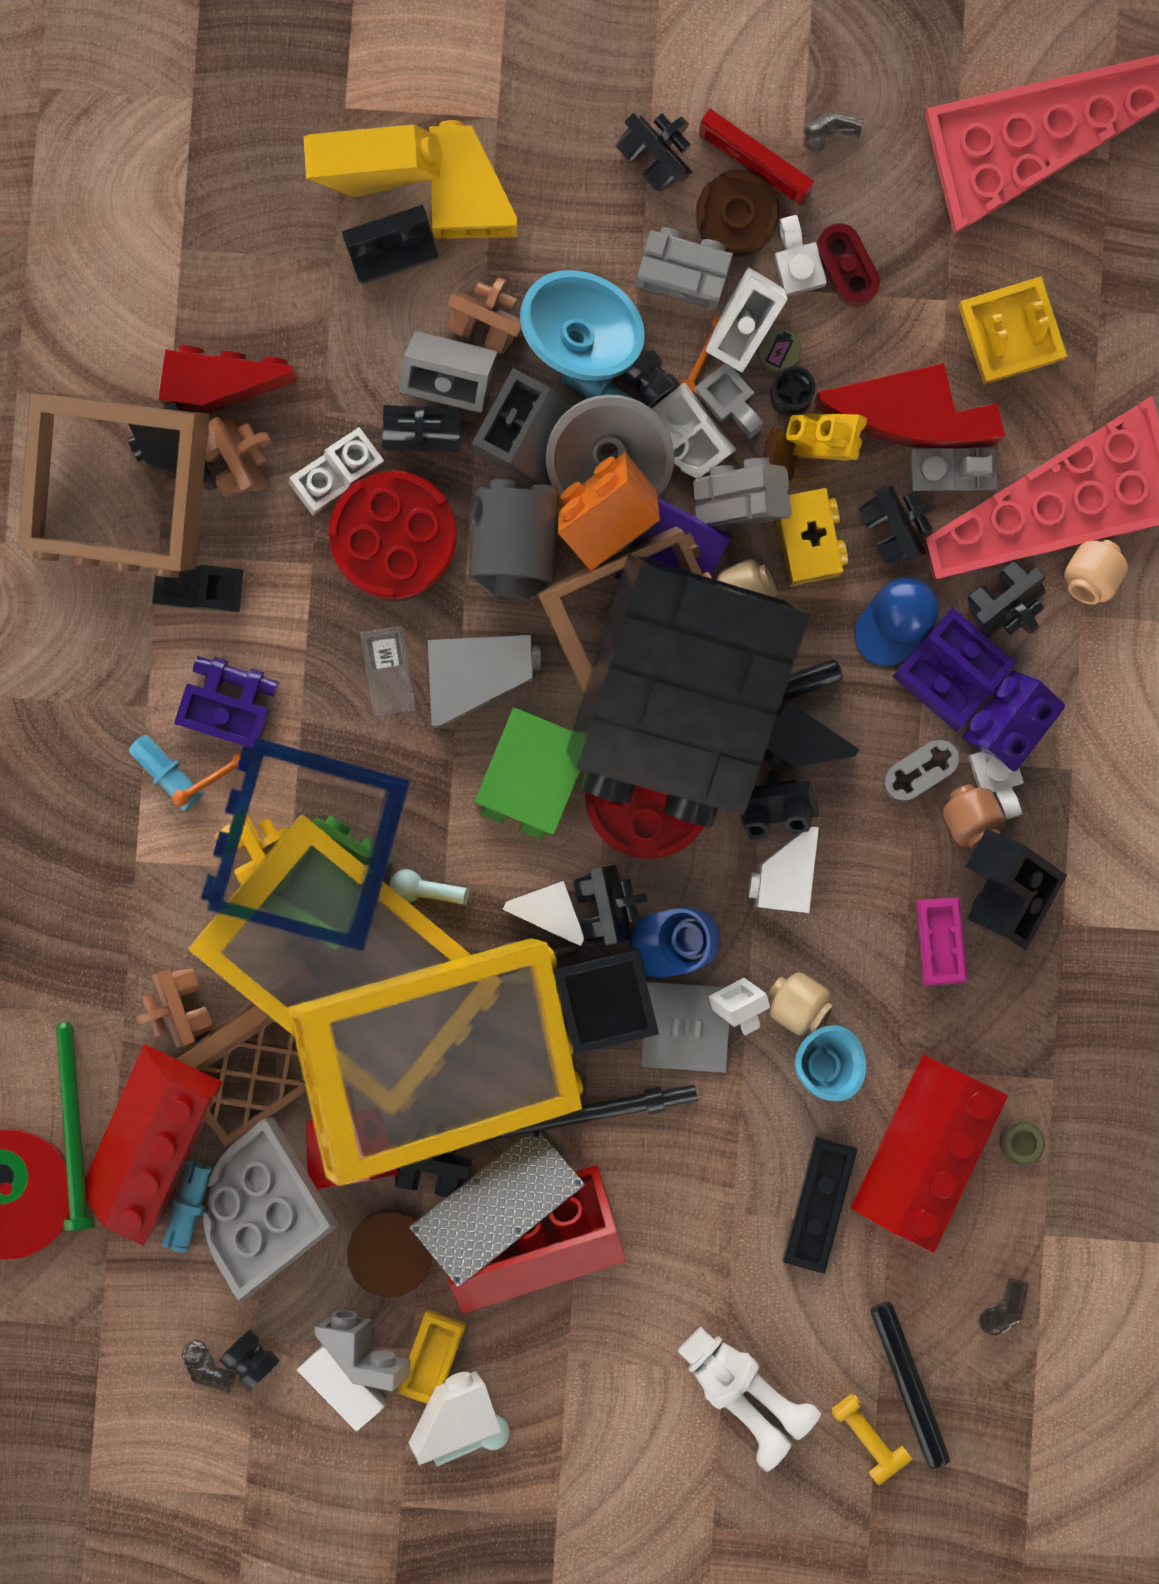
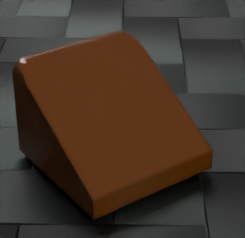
[763,427,797,481]

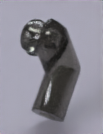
[803,112,864,152]
[979,1279,1029,1335]
[182,1340,237,1393]

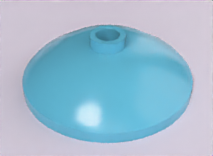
[520,270,645,381]

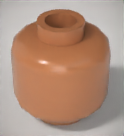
[942,784,1006,850]

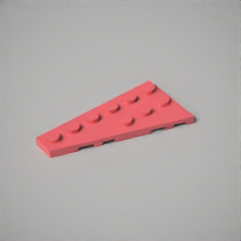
[925,54,1159,235]
[923,395,1159,581]

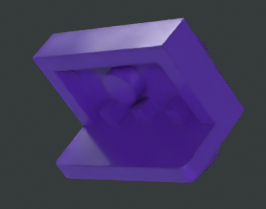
[962,670,1065,772]

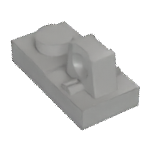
[909,447,997,494]

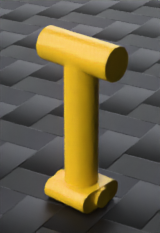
[831,1393,913,1486]

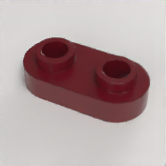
[817,223,880,307]

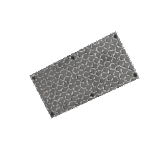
[409,1131,585,1287]

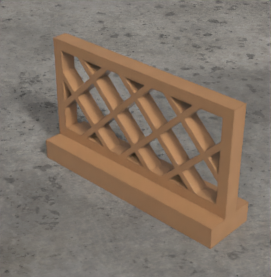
[172,962,366,1147]

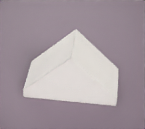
[503,881,584,946]

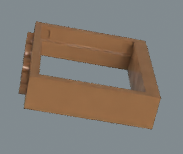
[18,393,209,578]
[536,526,712,695]

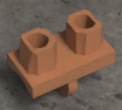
[447,277,523,355]
[205,417,271,496]
[136,968,213,1048]

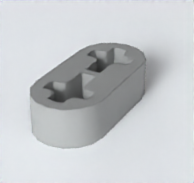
[882,740,959,801]

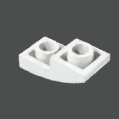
[288,427,384,516]

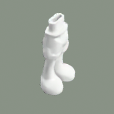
[677,1327,821,1472]

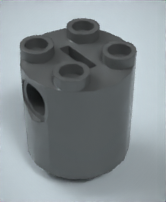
[469,479,559,601]

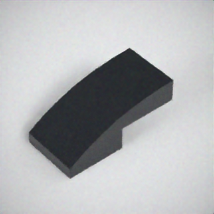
[152,565,244,613]

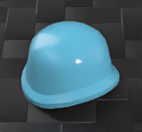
[794,1025,866,1102]

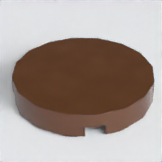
[696,170,779,256]
[347,1210,433,1298]

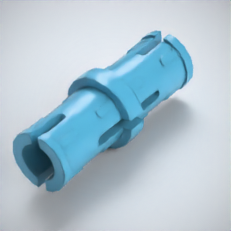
[161,1161,213,1252]

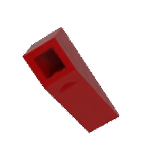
[158,345,298,414]

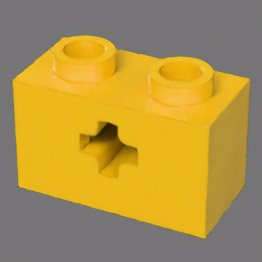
[776,488,848,587]

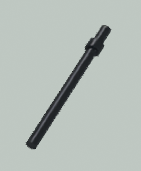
[474,1084,698,1144]

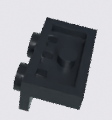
[341,205,439,284]

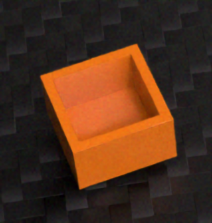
[558,451,660,571]

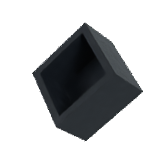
[554,948,659,1055]

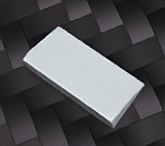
[297,1345,387,1432]

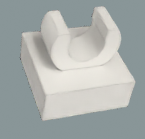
[708,978,770,1035]

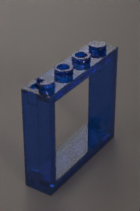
[200,737,410,952]

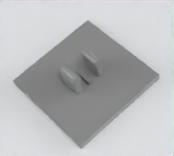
[641,982,729,1073]

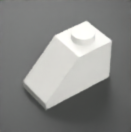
[706,267,787,373]
[748,826,819,913]
[409,1371,501,1465]

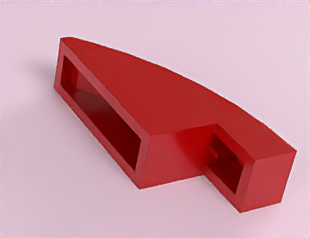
[815,363,1005,448]

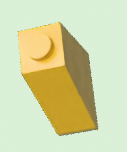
[429,120,518,239]
[303,124,441,198]

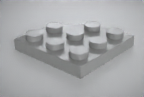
[203,1117,339,1301]

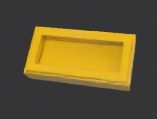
[397,1309,466,1404]

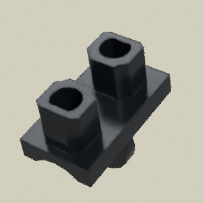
[615,113,693,192]
[382,405,461,452]
[859,485,936,564]
[967,560,1046,638]
[739,770,819,840]
[573,865,648,945]
[395,1123,473,1197]

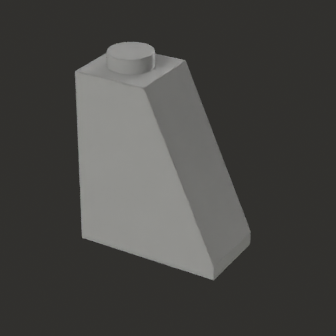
[428,635,541,728]

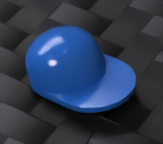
[854,577,939,666]
[629,908,721,978]

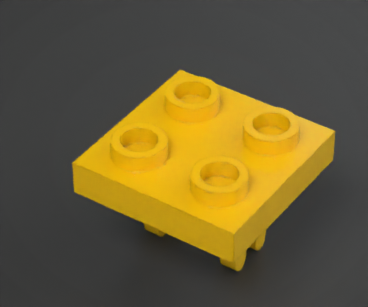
[958,276,1067,385]

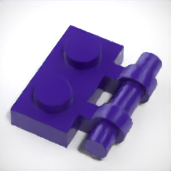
[174,656,279,750]

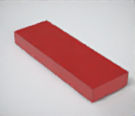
[699,108,814,205]

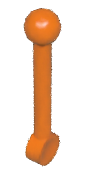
[680,316,720,393]
[172,751,250,806]

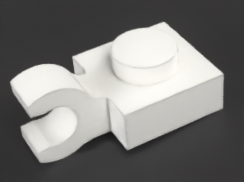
[773,215,827,297]
[968,751,1024,820]

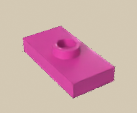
[915,897,968,986]

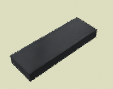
[782,1136,858,1274]

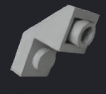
[315,1310,411,1391]

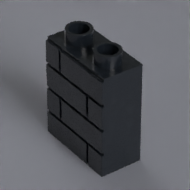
[566,553,810,826]

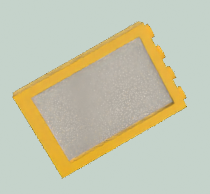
[188,814,502,1116]
[288,938,583,1186]

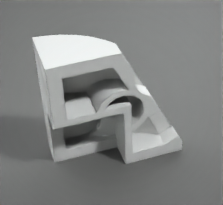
[652,383,737,478]

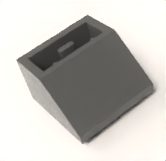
[472,368,574,486]

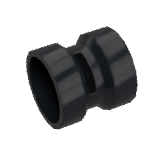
[621,350,680,408]
[770,366,815,416]
[219,1329,280,1391]

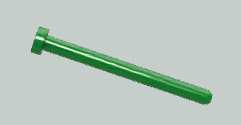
[56,1022,95,1231]

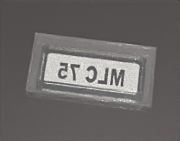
[360,625,416,717]

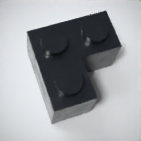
[966,828,1067,951]

